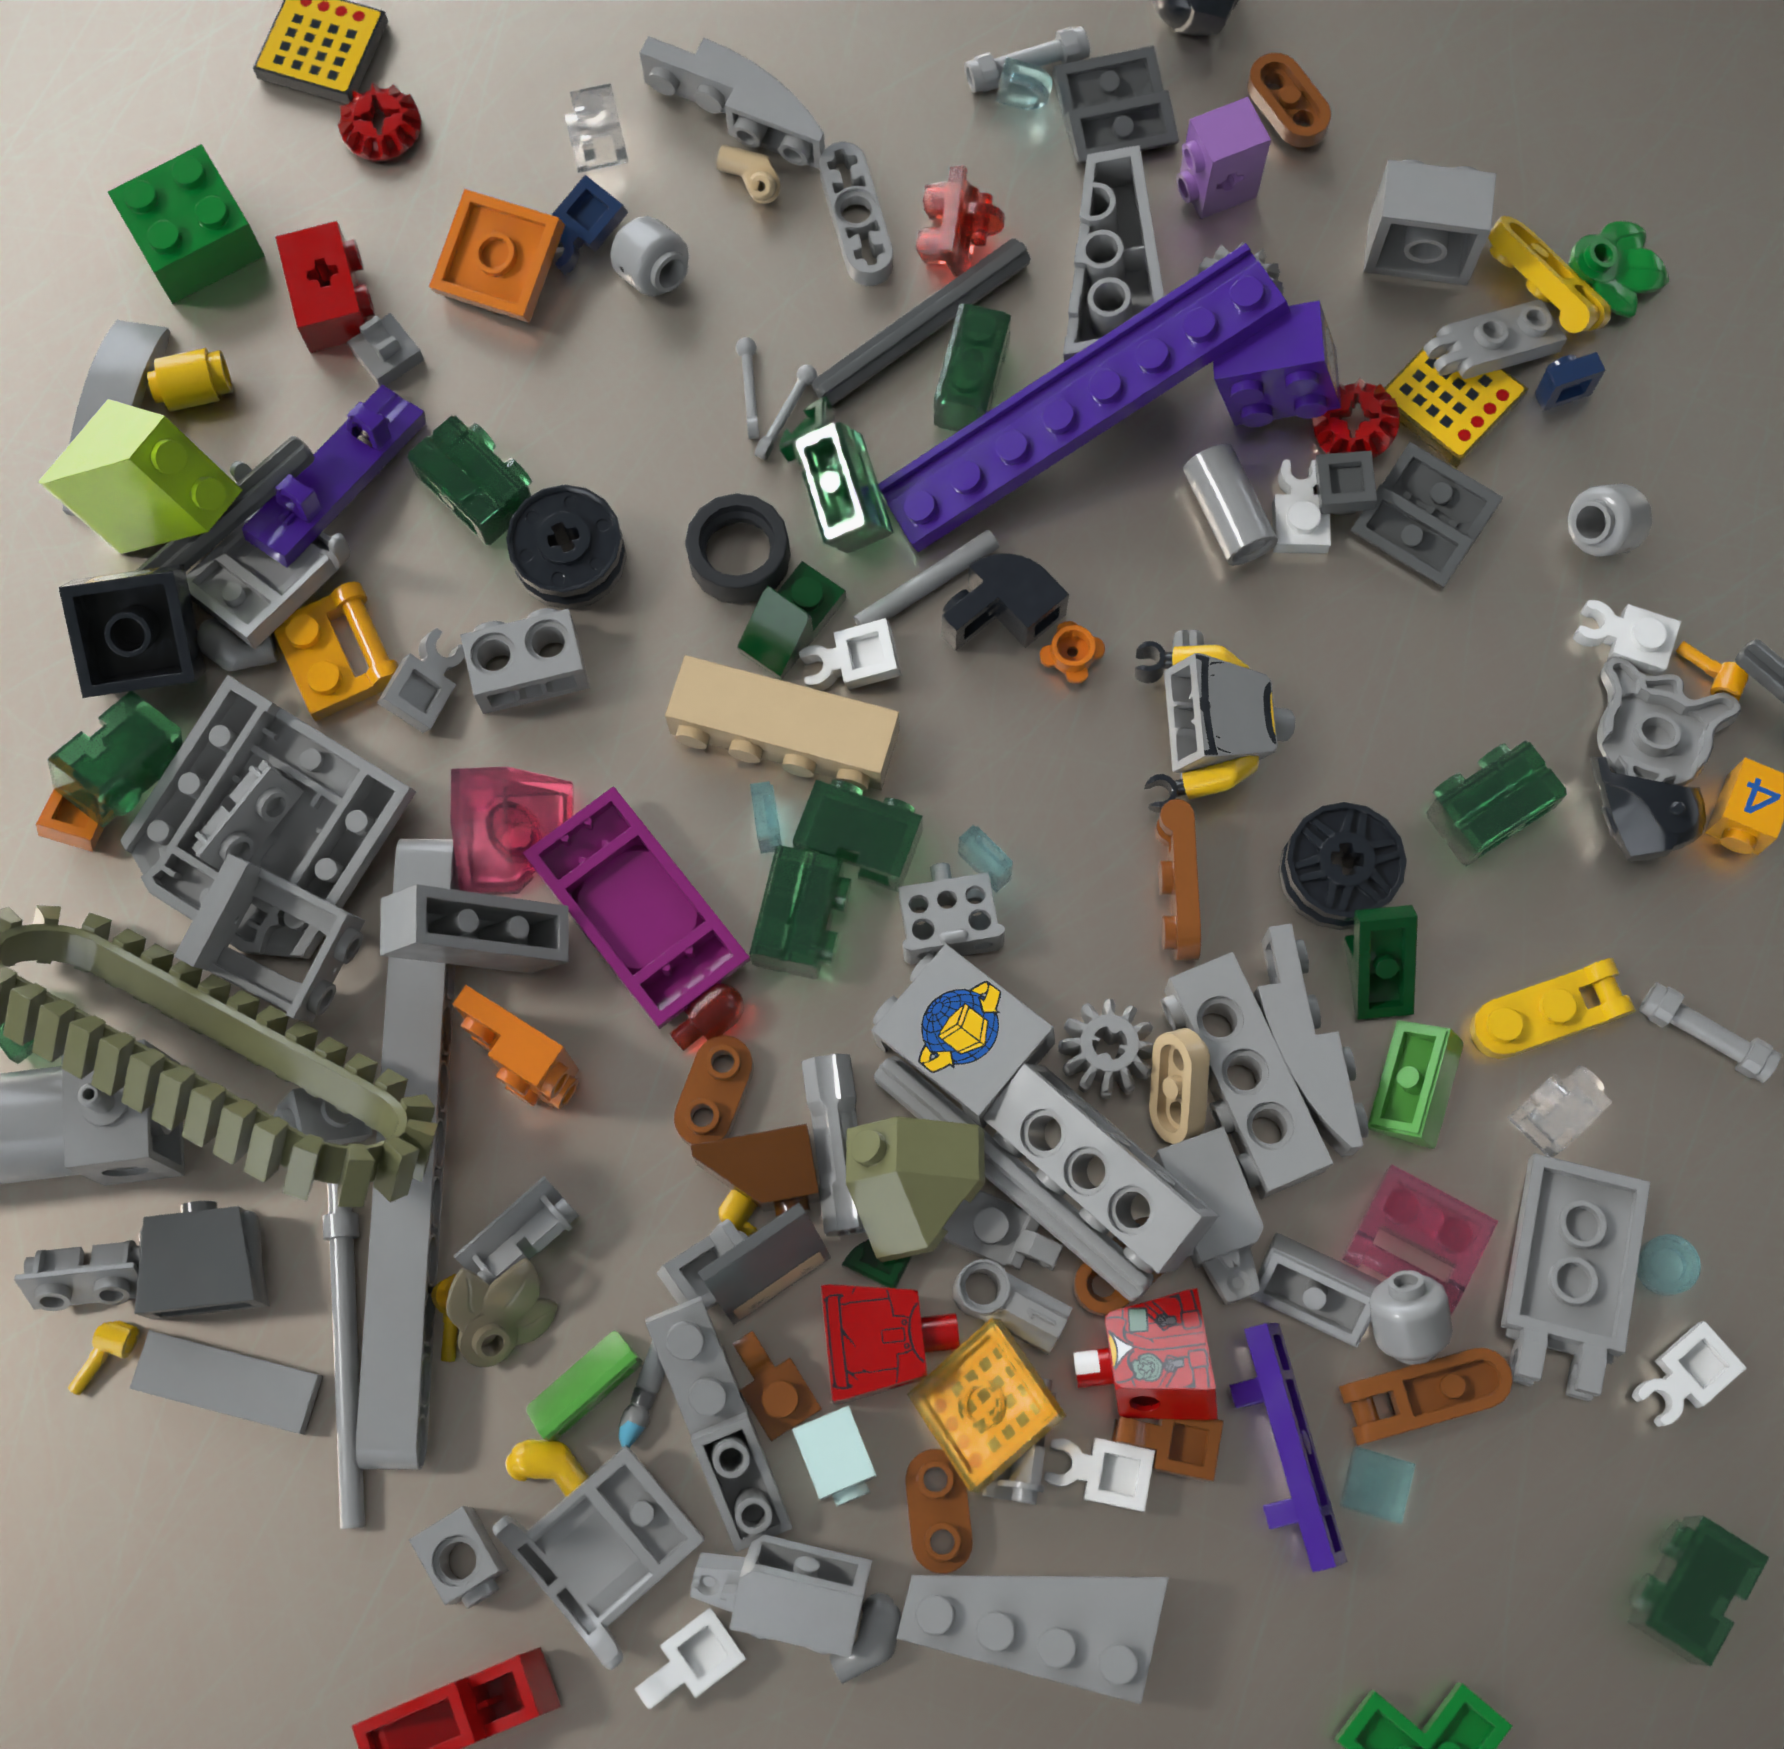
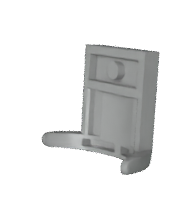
[186,461,350,649]
[492,1445,705,1670]

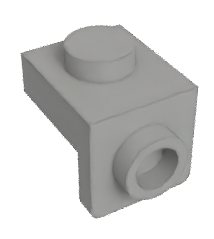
[274,1088,372,1145]
[657,1219,748,1310]

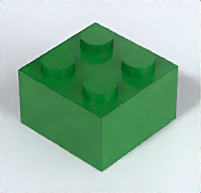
[108,144,265,304]

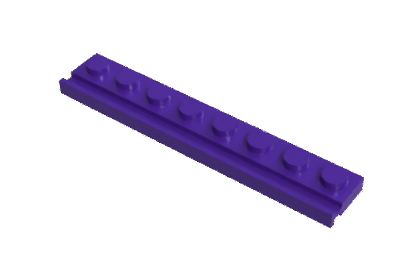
[876,243,1290,552]

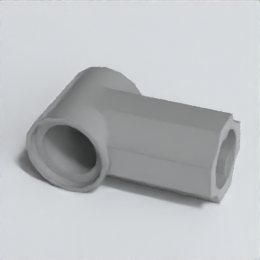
[952,1259,1072,1355]

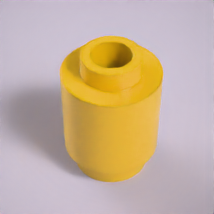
[147,348,233,412]

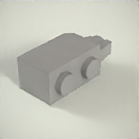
[1153,1126,1264,1305]
[690,1535,872,1658]

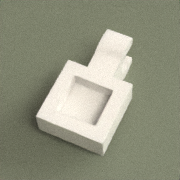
[635,1607,746,1709]

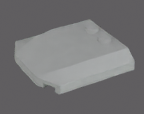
[120,675,416,959]

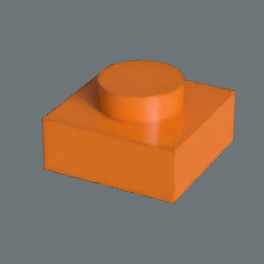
[36,779,115,852]

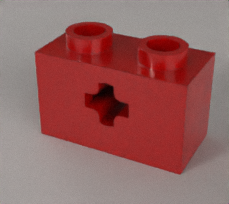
[275,221,375,353]

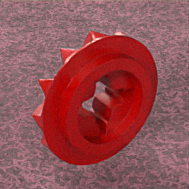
[337,83,421,161]
[1312,378,1400,459]

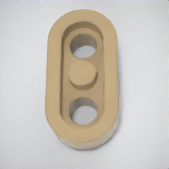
[1149,1028,1210,1144]

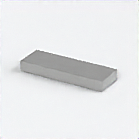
[129,1330,323,1435]

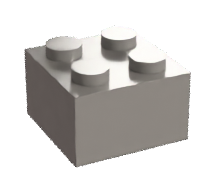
[1363,159,1496,285]

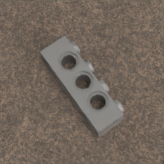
[1161,951,1333,1199]
[982,1063,1219,1274]

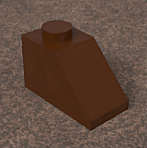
[691,1123,820,1218]

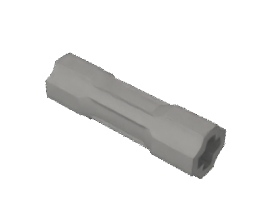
[801,1054,866,1237]

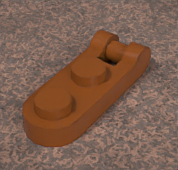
[1155,799,1201,961]
[1339,1348,1513,1446]

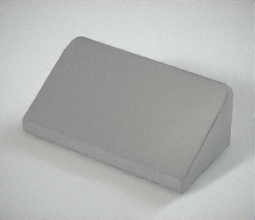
[1250,1233,1381,1348]

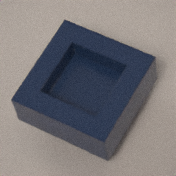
[1534,352,1605,411]

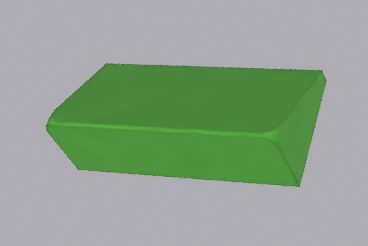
[1368,1020,1463,1149]
[526,1331,643,1441]

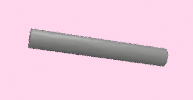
[853,530,999,626]

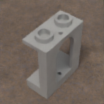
[174,853,365,1023]

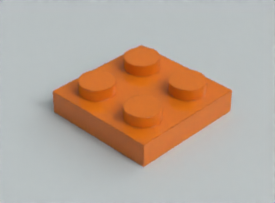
[429,189,565,323]

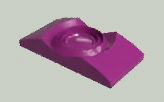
[523,786,750,1029]

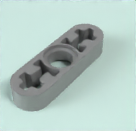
[819,142,893,286]

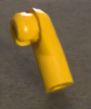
[506,1439,589,1497]

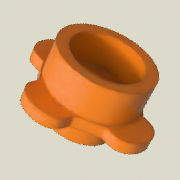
[1040,621,1105,684]

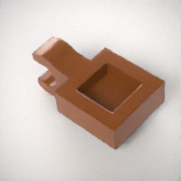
[732,1330,822,1442]
[1111,1417,1224,1482]

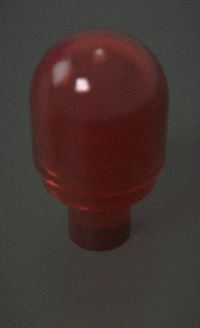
[669,983,744,1051]

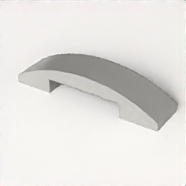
[63,320,171,516]

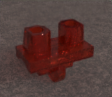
[916,165,1005,277]

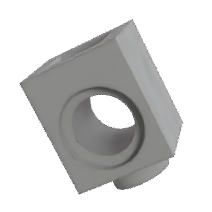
[409,1506,509,1609]

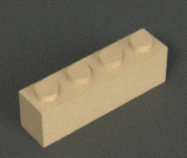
[665,655,900,792]

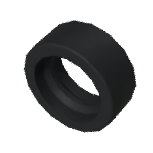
[685,493,791,604]

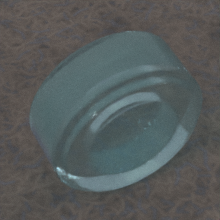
[1637,1234,1701,1296]

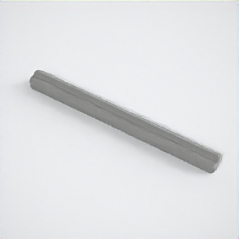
[874,1056,1154,1302]

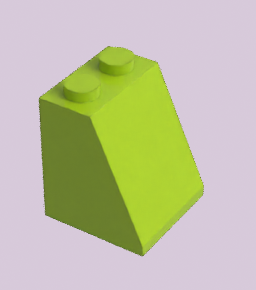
[38,399,243,554]

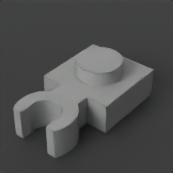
[377,628,465,733]

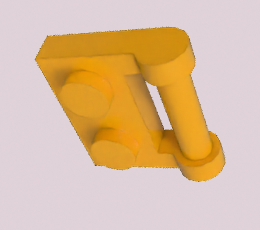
[274,581,399,722]

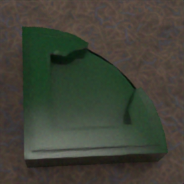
[779,397,835,463]
[842,1239,913,1289]

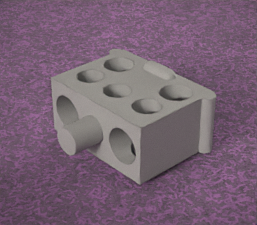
[898,863,1005,965]

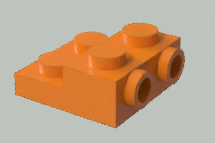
[452,985,579,1109]

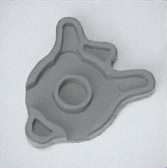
[1596,657,1741,786]

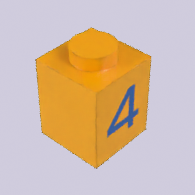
[1705,757,1784,855]

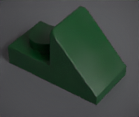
[737,561,846,680]
[1344,905,1418,1020]

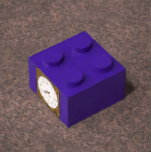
[1213,300,1341,427]

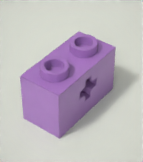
[1176,97,1271,219]

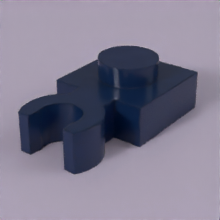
[552,175,629,275]

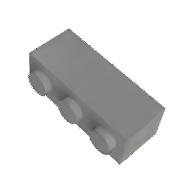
[380,884,569,974]

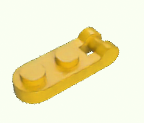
[1488,215,1611,333]
[1469,958,1636,1059]

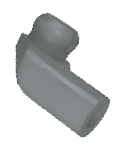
[829,1593,901,1683]

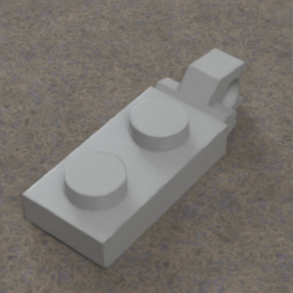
[943,1190,1063,1271]

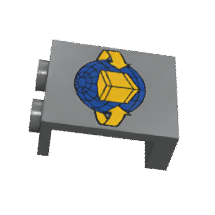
[871,944,1055,1128]

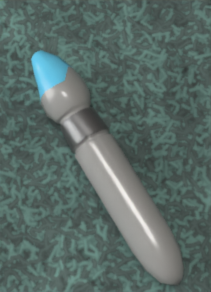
[619,1341,665,1448]

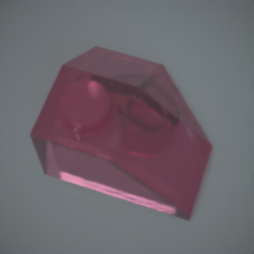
[450,766,574,895]

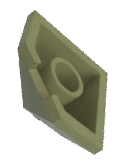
[846,1116,985,1262]

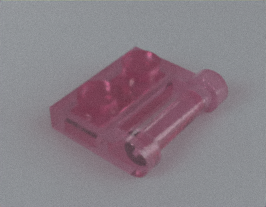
[1342,1164,1498,1314]

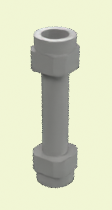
[965,26,1090,93]
[1639,982,1782,1083]

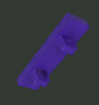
[242,384,426,568]
[1229,1323,1348,1573]

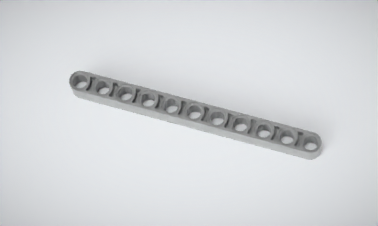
[356,839,462,1469]

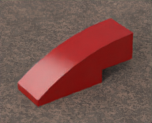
[351,1647,561,1749]

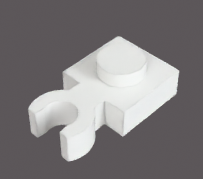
[1272,460,1331,554]
[1573,600,1681,676]
[799,618,902,691]
[1631,1321,1746,1426]
[1044,1438,1155,1512]

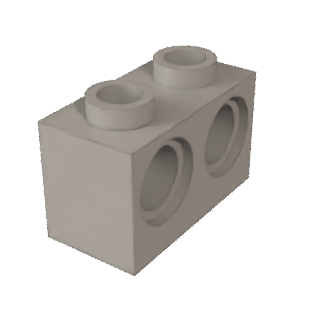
[460,608,590,714]

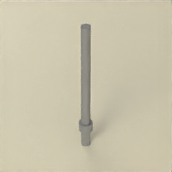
[323,1183,365,1529]

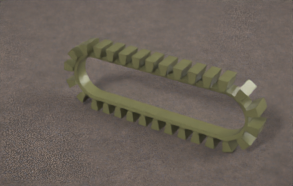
[0,905,438,1207]

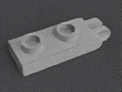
[1423,299,1567,379]

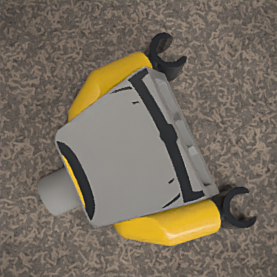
[1135,641,1295,813]

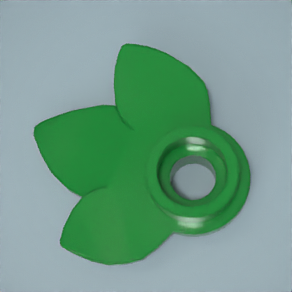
[1568,221,1669,318]

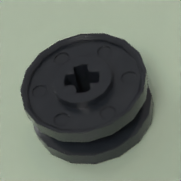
[506,485,627,609]
[1278,802,1407,930]

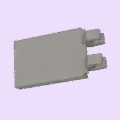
[1501,1153,1650,1401]

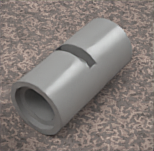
[1183,444,1278,566]

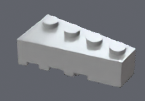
[1063,145,1164,362]
[896,1575,1169,1704]

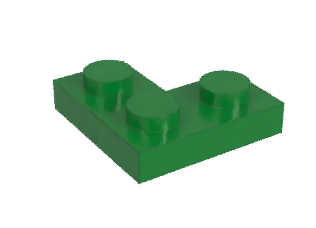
[1333,1682,1512,1749]

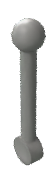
[736,337,759,439]
[755,364,817,460]

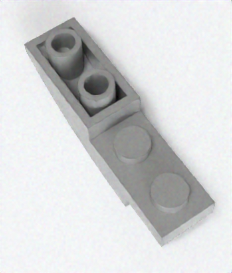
[640,36,825,170]
[1253,923,1368,1157]
[645,1296,793,1552]

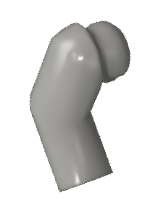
[196,618,278,671]

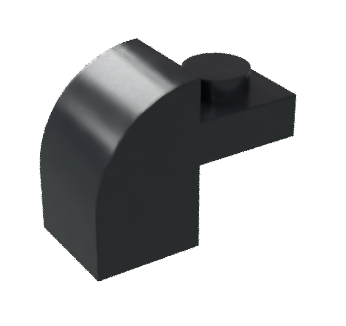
[941,553,1069,651]

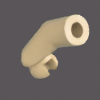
[717,144,781,204]

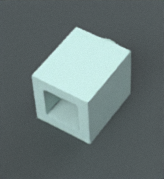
[792,1406,877,1507]

